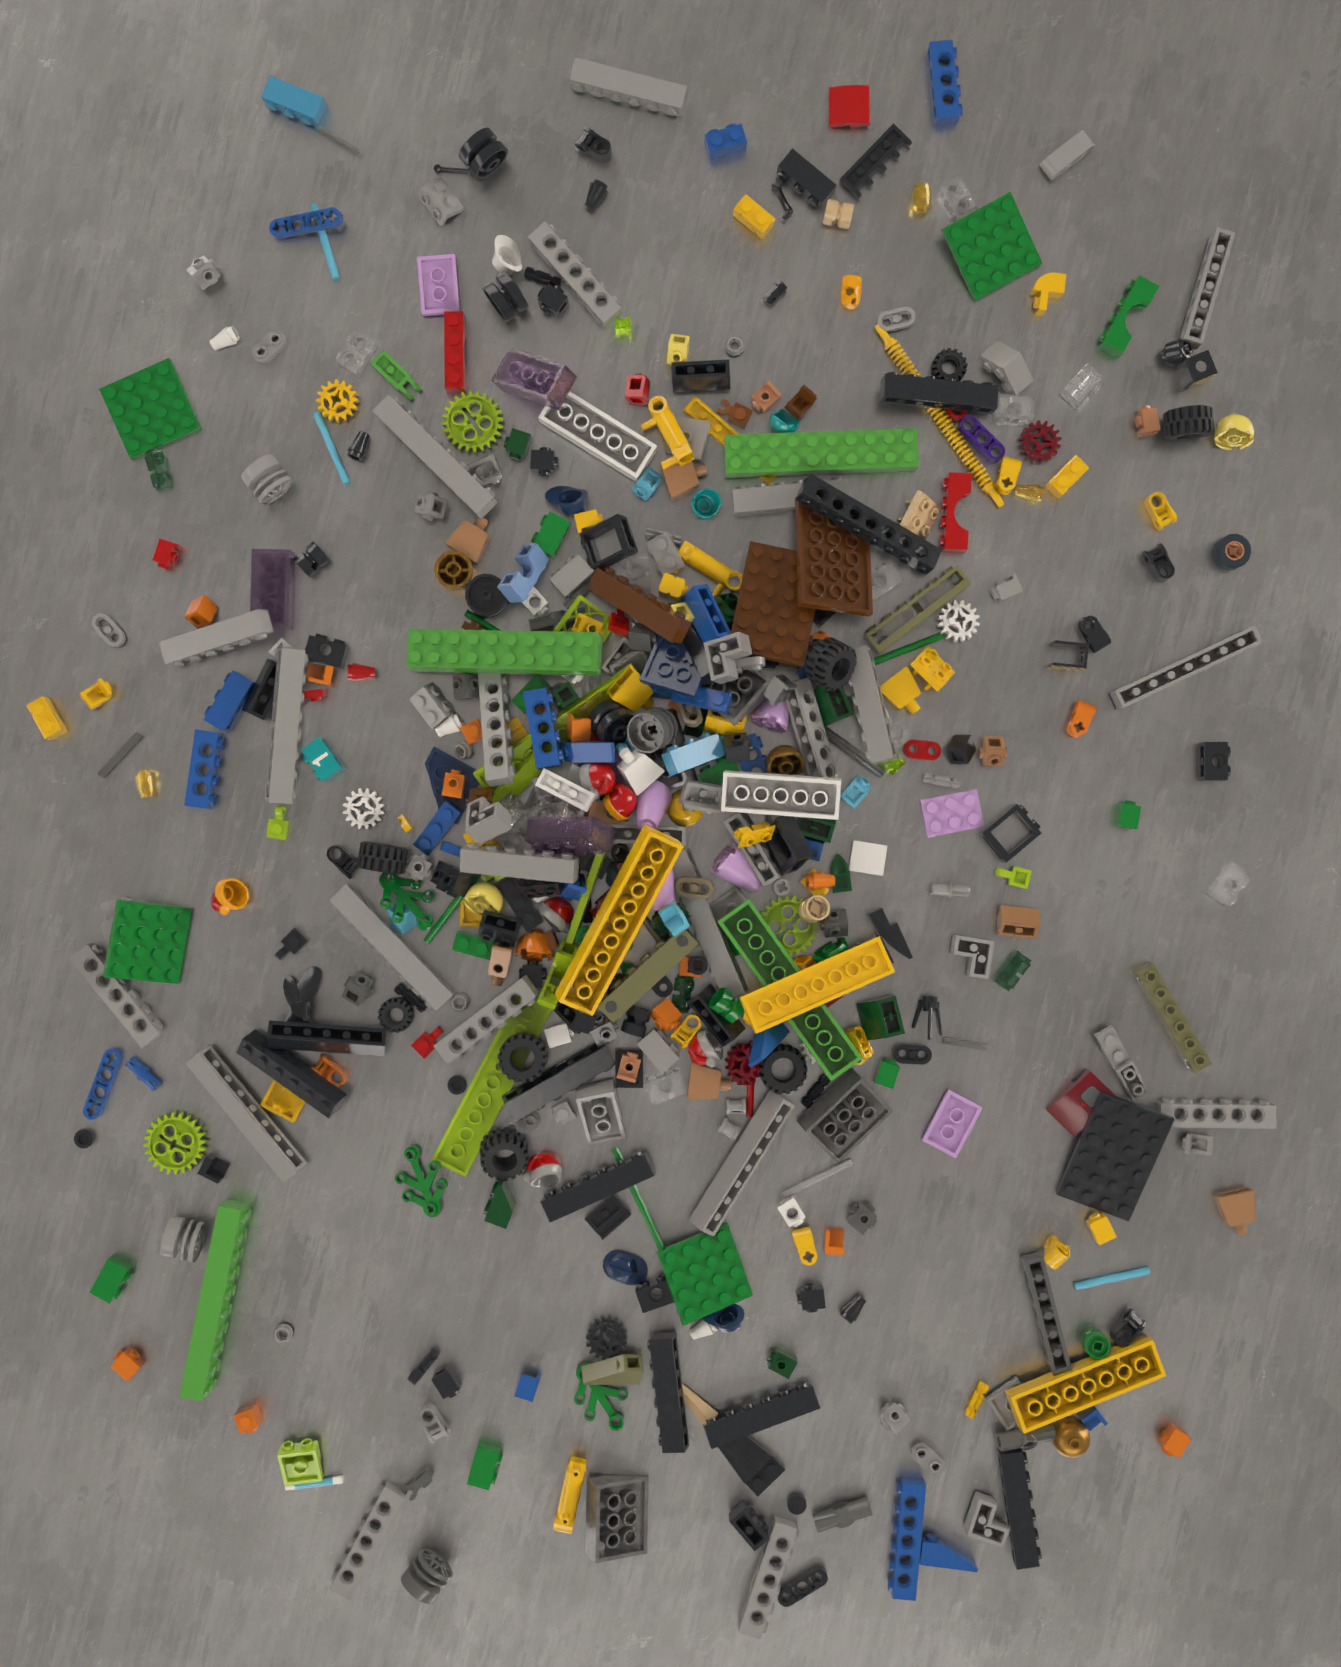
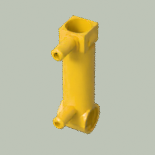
[640,396,695,470]
[674,540,743,596]
[553,1456,587,1534]

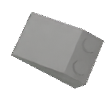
[576,1079,626,1146]

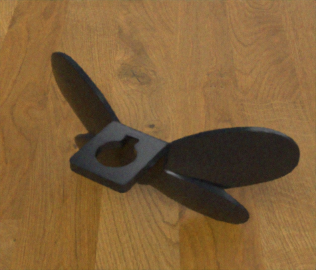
[283,966,322,1023]

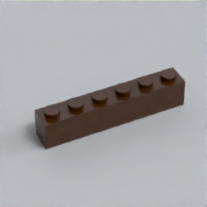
[587,566,692,643]

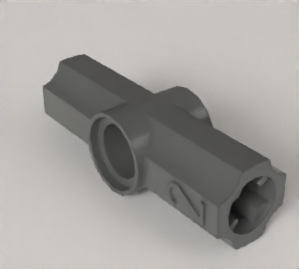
[529,607,586,632]
[996,1423,1056,1452]
[813,1497,873,1533]

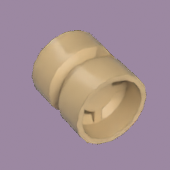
[823,199,854,230]
[798,895,830,923]

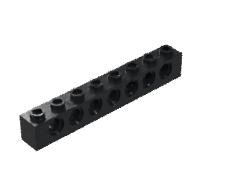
[795,473,942,575]

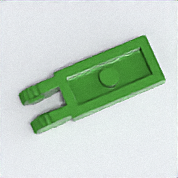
[370,350,421,401]

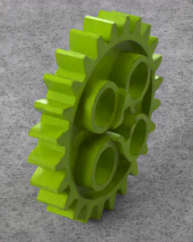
[441,390,504,454]
[760,895,820,957]
[143,1111,208,1175]

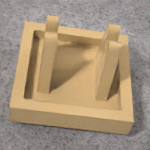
[897,490,941,539]

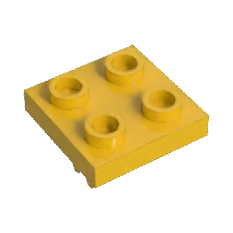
[910,646,955,692]
[260,1080,306,1124]

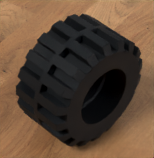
[1163,405,1214,441]
[805,637,857,691]
[357,841,409,875]
[498,1032,548,1083]
[759,1044,808,1094]
[479,1127,529,1181]

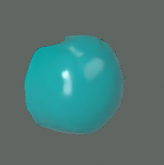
[769,409,800,433]
[691,488,722,519]

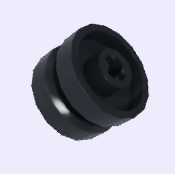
[458,127,508,179]
[482,271,529,323]
[465,574,509,619]
[589,699,634,749]

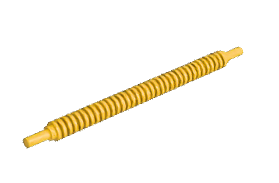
[874,324,1005,508]

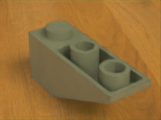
[581,1354,644,1385]

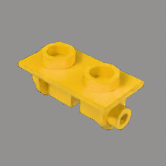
[734,822,775,848]

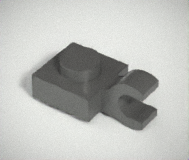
[403,1466,434,1501]

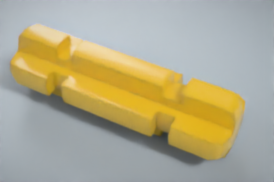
[965,1381,989,1419]

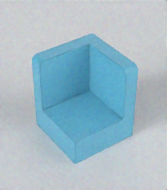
[658,901,690,937]
[387,904,417,935]

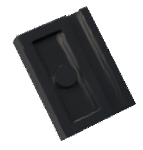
[615,1049,643,1088]
[584,1194,632,1240]

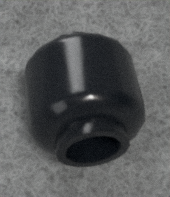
[1161,338,1192,367]

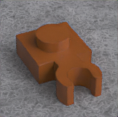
[717,399,753,429]

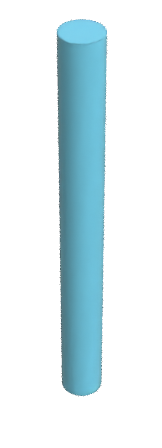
[310,204,340,280]
[313,411,350,485]
[1073,1267,1150,1290]

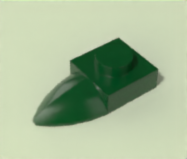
[830,854,852,893]

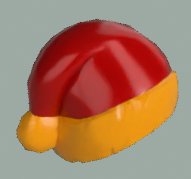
[603,783,637,822]
[211,878,249,915]

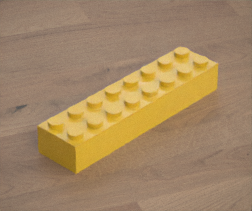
[1005,1334,1166,1434]

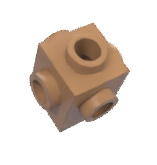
[979,736,1008,766]

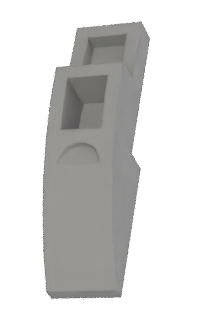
[1094,1025,1150,1102]

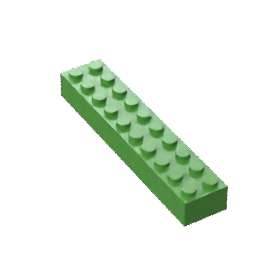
[724,428,919,478]
[406,629,603,676]
[717,899,863,1081]
[179,1198,252,1402]

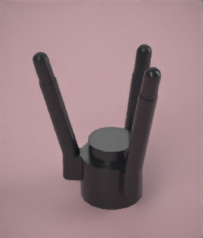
[912,996,942,1040]

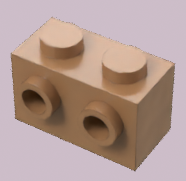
[997,905,1040,939]

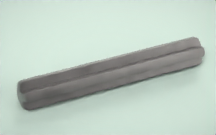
[825,727,886,778]

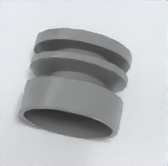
[241,454,294,505]
[160,1215,206,1263]

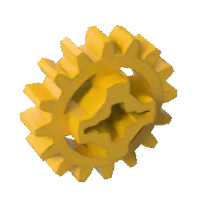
[316,379,359,423]

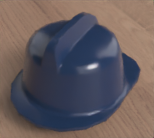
[545,486,588,515]
[603,1250,648,1286]
[702,1304,745,1333]

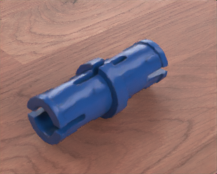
[125,1056,161,1092]

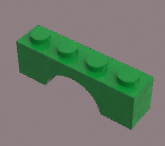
[1098,275,1159,358]

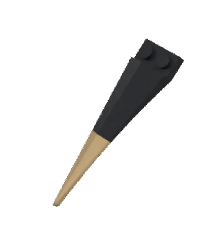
[682,1384,785,1497]

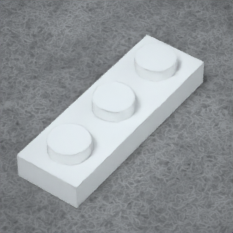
[535,768,596,812]

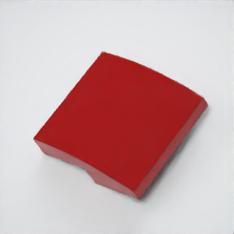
[829,85,870,128]

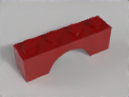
[444,311,466,394]
[939,472,972,553]

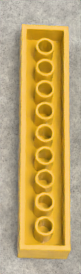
[555,824,683,1016]

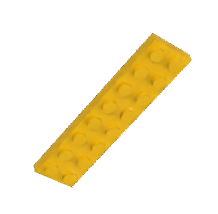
[739,936,895,1034]

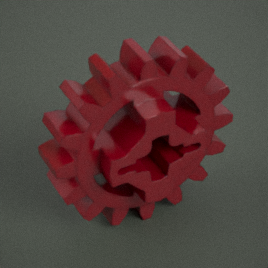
[1019,420,1062,463]
[725,1043,762,1086]

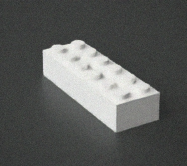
[538,385,657,482]
[721,770,842,820]

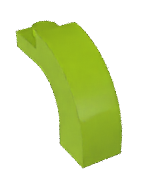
[537,939,580,1010]

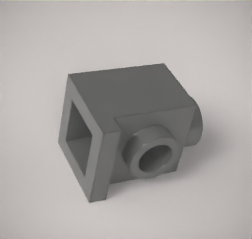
[763,674,797,706]

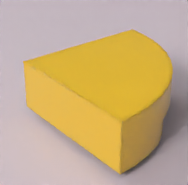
[397,814,414,833]

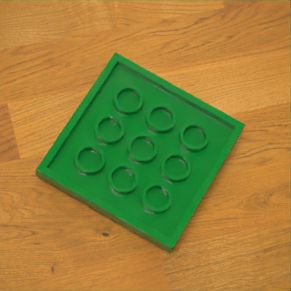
[941,192,1042,300]
[99,358,202,460]
[103,899,192,984]
[656,1222,753,1326]

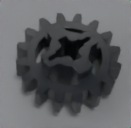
[586,1318,627,1360]

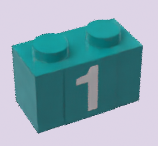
[301,737,345,782]

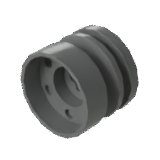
[627,707,678,753]
[401,1549,453,1604]

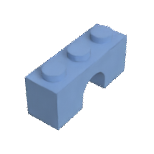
[497,543,549,603]

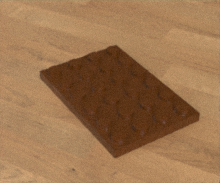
[795,500,873,617]
[731,541,815,667]

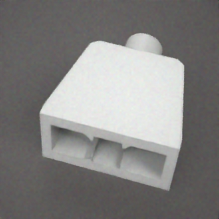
[617,747,665,796]

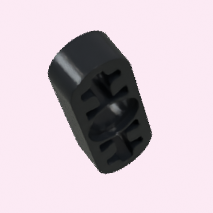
[778,1566,828,1607]

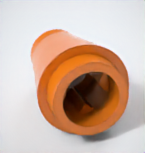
[805,872,835,891]

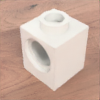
[522,586,549,617]
[544,1022,575,1048]
[776,1195,806,1228]

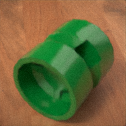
[709,987,744,1023]
[1080,1327,1111,1359]

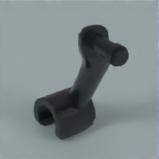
[771,177,793,220]

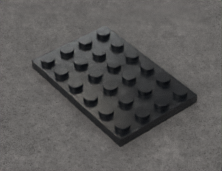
[1056,1090,1174,1222]

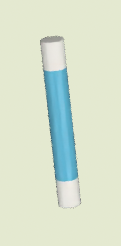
[285,1475,344,1491]

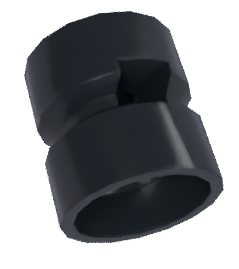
[293,541,330,577]
[621,1005,652,1038]

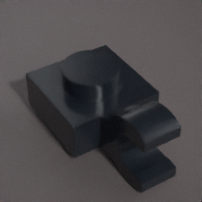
[274,928,308,961]

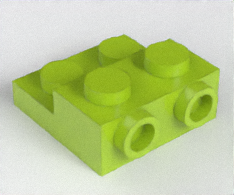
[277,1438,324,1486]

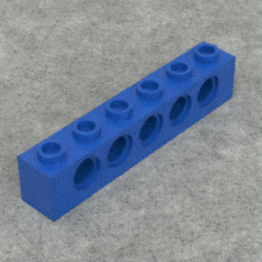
[888,1477,926,1601]

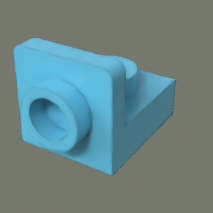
[631,466,664,501]
[840,775,872,809]

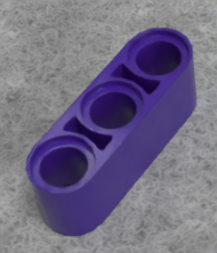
[958,415,1005,463]

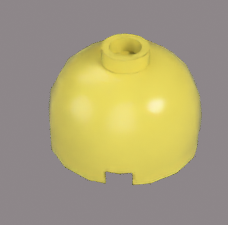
[1214,413,1254,450]
[464,882,504,915]

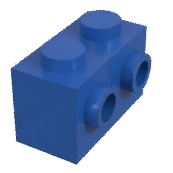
[704,123,747,161]

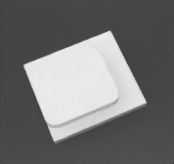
[849,840,887,876]

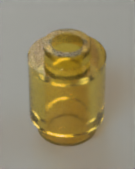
[912,182,932,214]
[134,769,157,798]

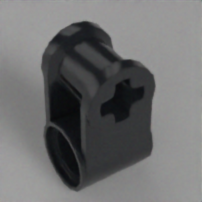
[575,127,612,163]
[1142,543,1175,582]
[1078,616,1112,653]
[326,845,359,879]
[1109,1308,1147,1347]

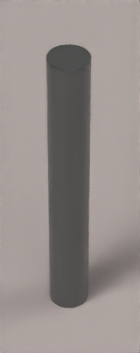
[97,732,143,778]

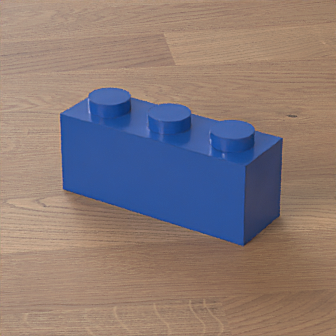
[681,584,731,645]
[203,670,255,733]

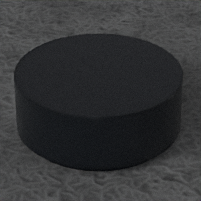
[447,1075,467,1095]
[74,1128,95,1149]
[787,1493,807,1515]

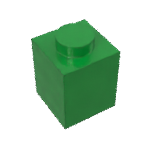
[1114,800,1141,829]
[873,1058,900,1089]

